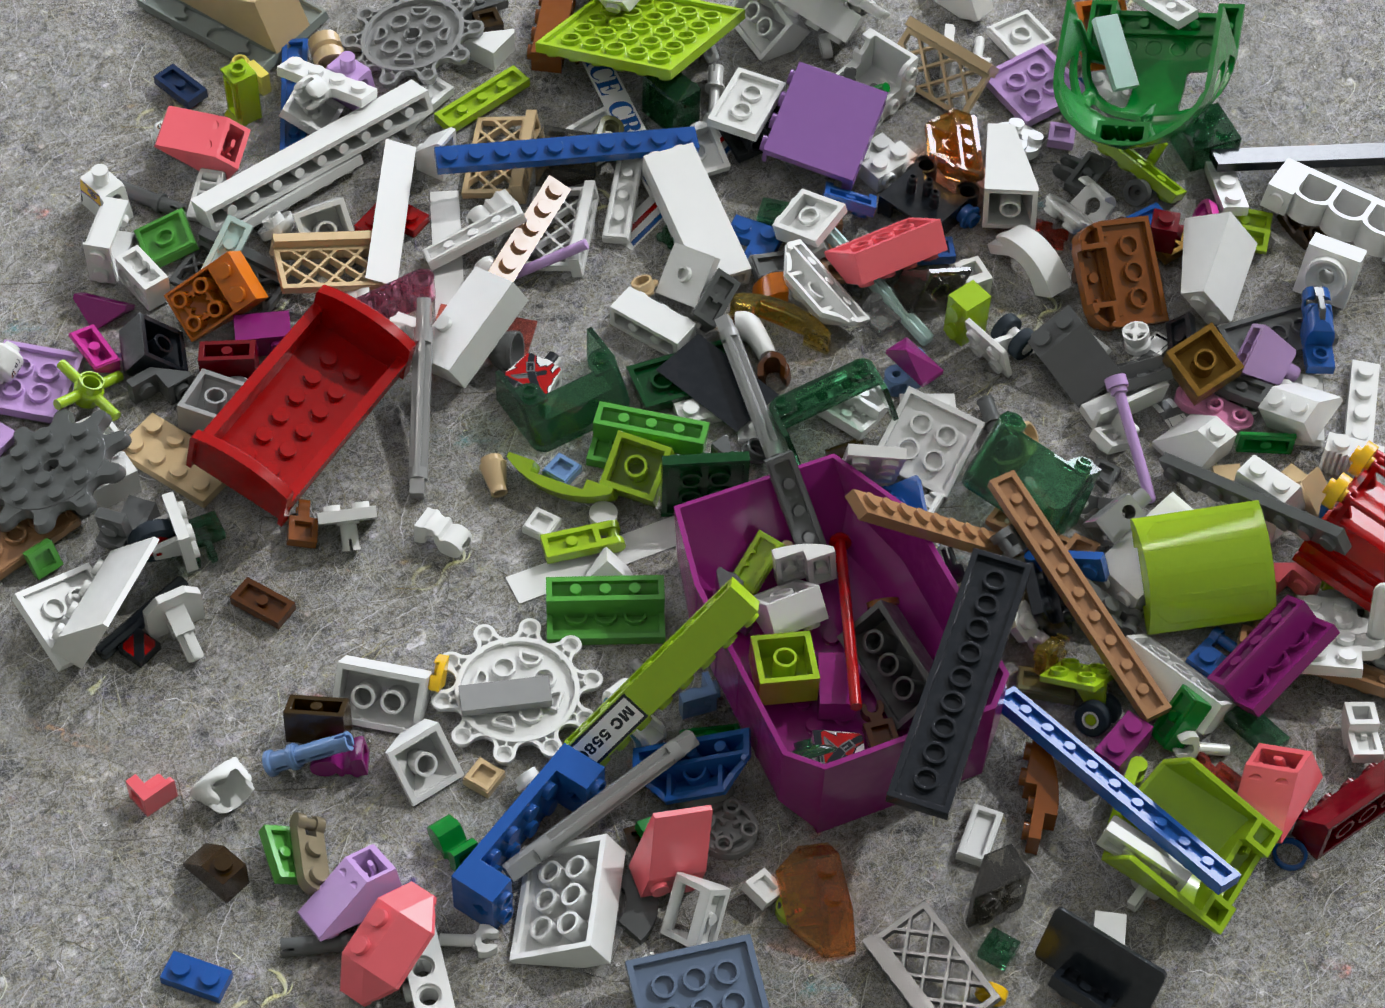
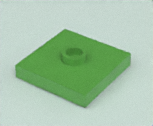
[134,208,199,268]

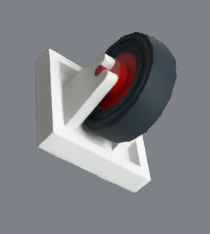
[128,491,201,573]

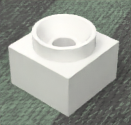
[1292,232,1367,309]

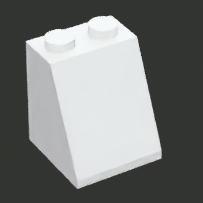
[1227,454,1305,543]

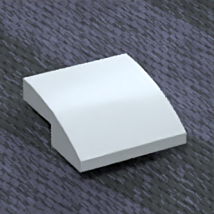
[814,373,894,440]
[771,544,837,586]

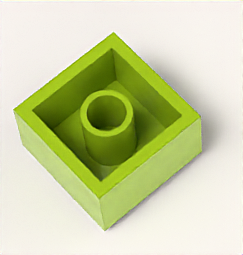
[599,430,674,508]
[749,631,820,705]

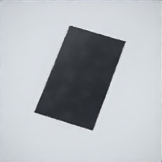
[656,334,779,432]

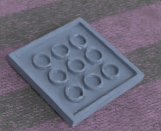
[625,934,769,1008]

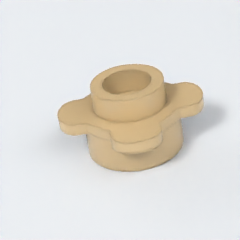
[631,274,659,297]

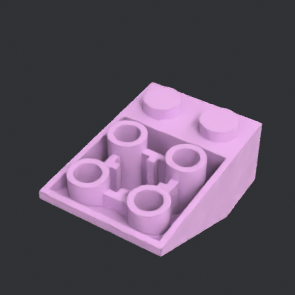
[298,844,402,942]

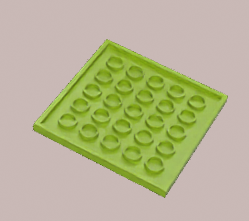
[535,0,746,81]

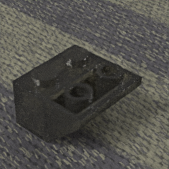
[966,843,1031,928]

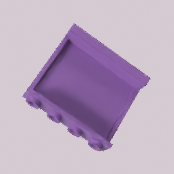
[759,61,888,191]

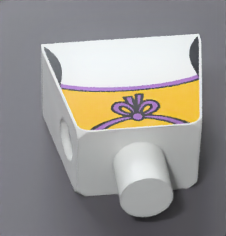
[79,164,134,220]

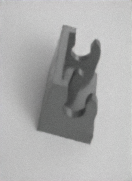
[689,268,741,333]

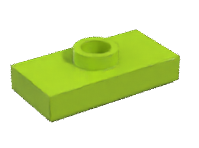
[733,530,786,595]

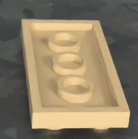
[122,412,227,508]

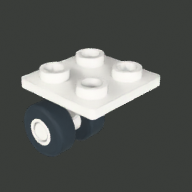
[965,313,1034,378]

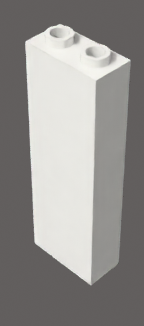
[642,142,752,286]

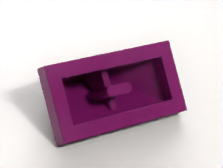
[73,292,135,329]
[886,337,944,388]

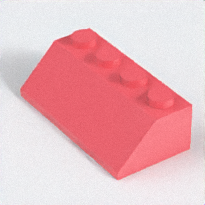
[824,217,948,288]

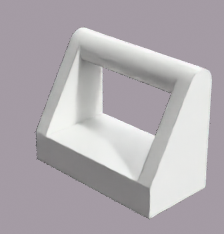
[660,872,731,947]

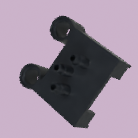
[877,155,980,235]

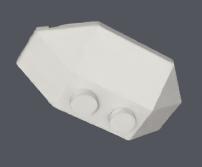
[783,239,870,326]

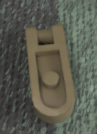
[290,812,330,896]

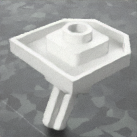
[142,585,205,663]

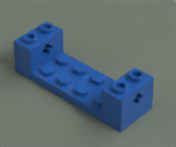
[451,743,606,929]

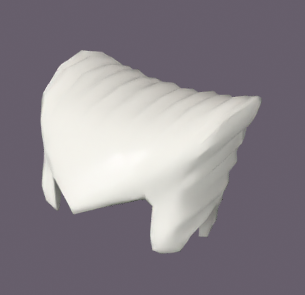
[190,757,255,814]

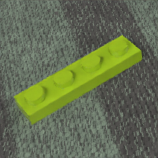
[434,65,530,132]

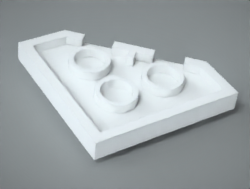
[11,562,95,672]

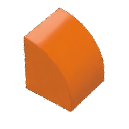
[752,271,789,312]

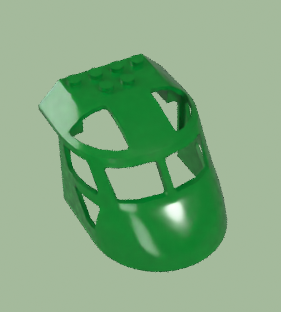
[1053,0,1245,150]

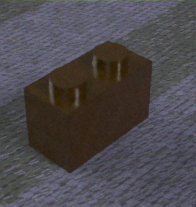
[283,694,352,744]

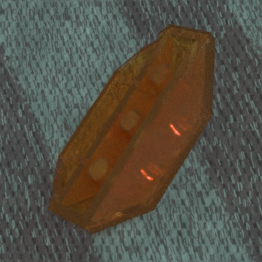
[924,108,985,183]
[775,842,856,959]

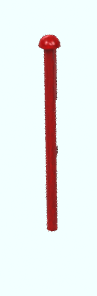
[829,532,862,711]

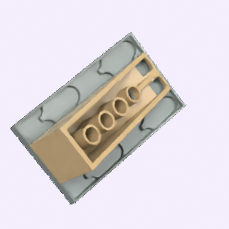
[136,0,329,72]

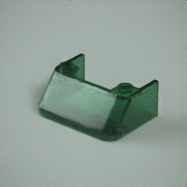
[495,327,630,452]
[769,358,899,465]

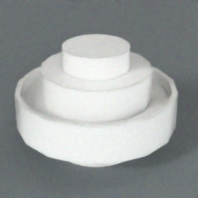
[258,210,294,241]

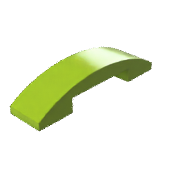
[507,452,618,504]

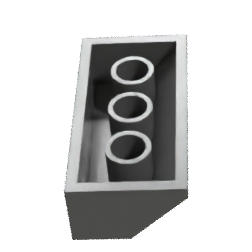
[837,600,934,731]

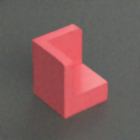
[126,774,178,817]

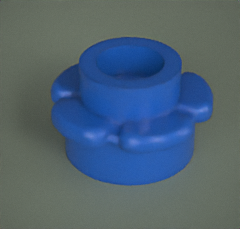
[956,204,981,229]

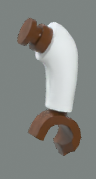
[718,311,791,386]

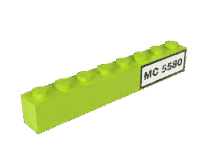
[564,577,760,767]

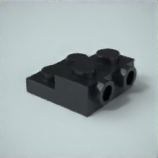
[1026,562,1075,640]

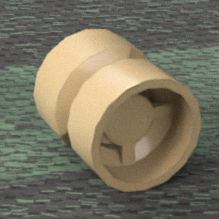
[308,30,344,69]

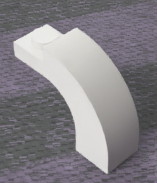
[987,224,1072,298]

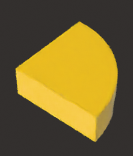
[428,654,449,692]

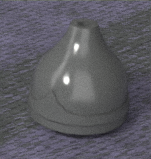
[487,330,525,371]

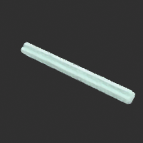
[825,227,934,346]

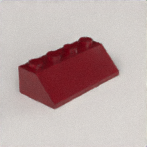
[1291,759,1385,861]

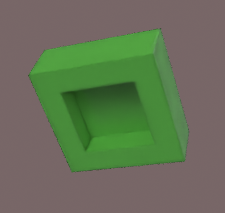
[22,538,64,580]

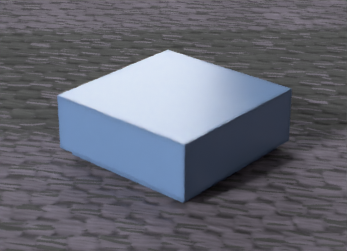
[542,452,582,485]

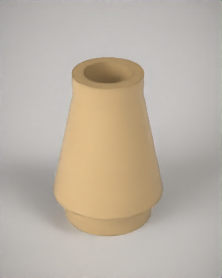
[479,453,508,498]

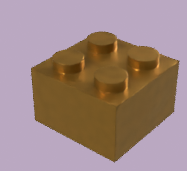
[1162,322,1244,406]

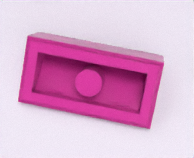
[68,324,121,373]

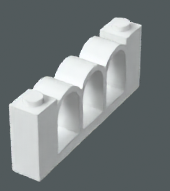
[1260,158,1385,262]

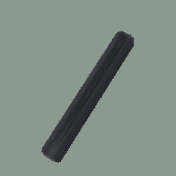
[95,576,189,660]

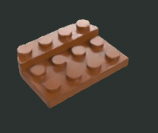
[1072,215,1169,332]

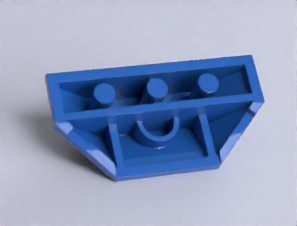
[632,727,751,805]

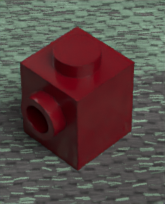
[1150,208,1184,254]

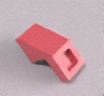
[1274,562,1322,596]

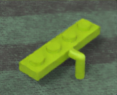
[1091,141,1187,204]

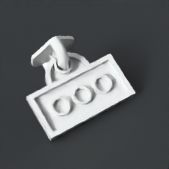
[1297,583,1385,679]

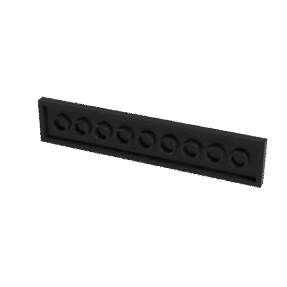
[885,548,1032,820]

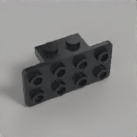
[1035,907,1167,1008]

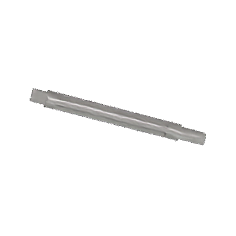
[408,297,433,499]
[715,314,784,459]
[501,729,700,883]

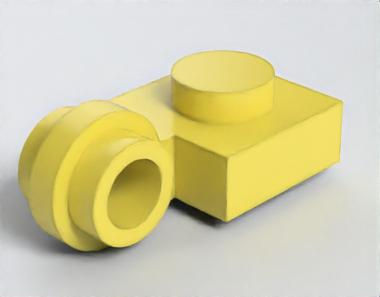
[230,54,272,96]

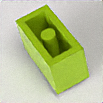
[943,280,991,347]

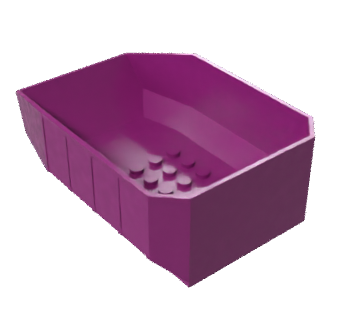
[674,454,1010,834]

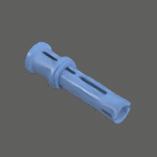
[262,731,354,777]

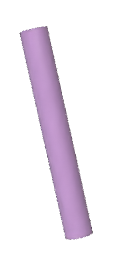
[516,239,589,279]

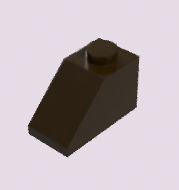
[183,843,250,903]

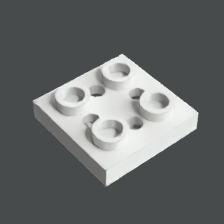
[317,501,377,552]

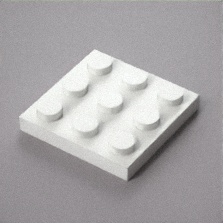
[878,386,985,499]

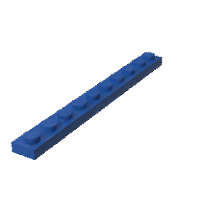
[434,126,700,175]
[1001,686,1242,895]

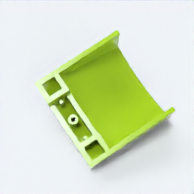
[1130,500,1276,635]
[1101,757,1283,935]

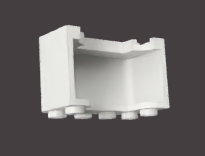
[836,28,919,128]

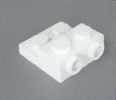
[690,121,731,176]
[857,132,918,193]
[772,188,848,248]

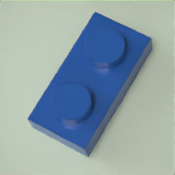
[160,951,233,1004]

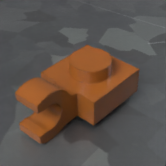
[286,499,318,549]

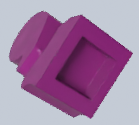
[310,736,370,778]

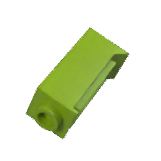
[220,58,262,126]

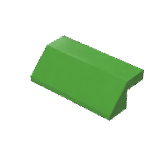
[586,401,710,469]
[546,575,666,645]

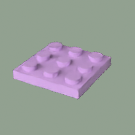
[981,43,1085,126]
[0,340,86,424]

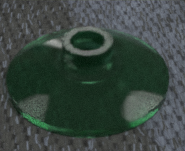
[791,738,837,759]

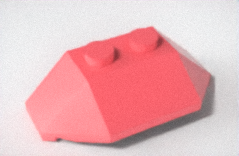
[340,881,437,1007]

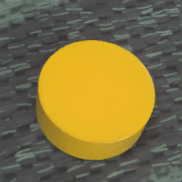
[974,981,1009,1007]

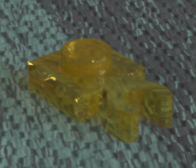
[1033,633,1071,675]

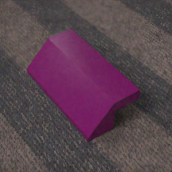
[1207,594,1340,717]

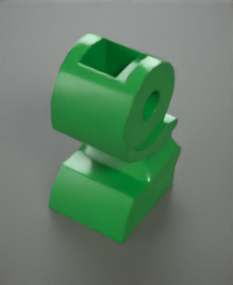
[427,814,478,872]

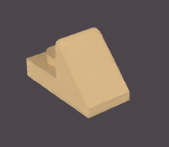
[1281,463,1327,517]

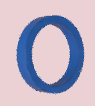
[1272,838,1308,871]

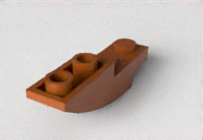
[1018,740,1059,855]

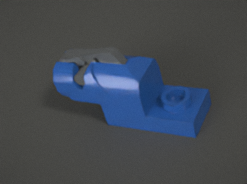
[1300,286,1335,374]

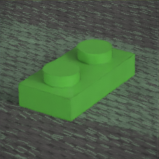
[258,825,298,885]

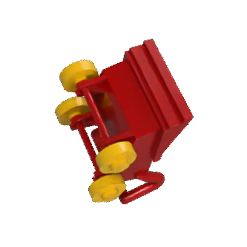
[1292,440,1385,612]

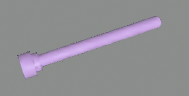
[1104,373,1156,504]

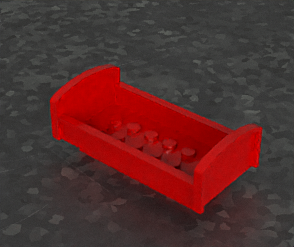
[186,285,416,527]

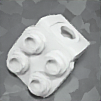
[1044,176,1116,234]

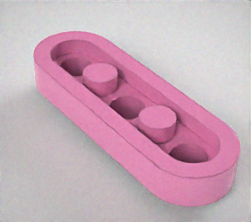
[1174,386,1254,433]

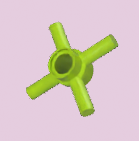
[53,359,124,421]

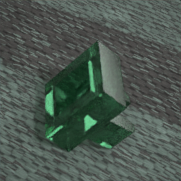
[977,927,1021,972]

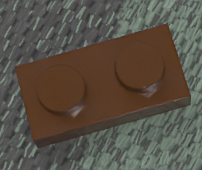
[230,577,296,630]

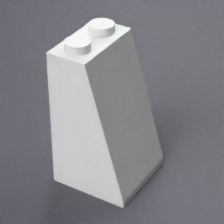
[982,123,1039,230]
[1181,212,1258,325]
[1094,492,1194,611]

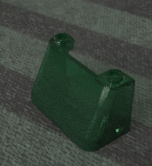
[962,411,1102,536]

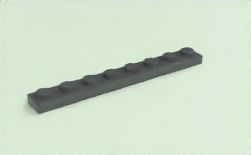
[1159,452,1352,555]

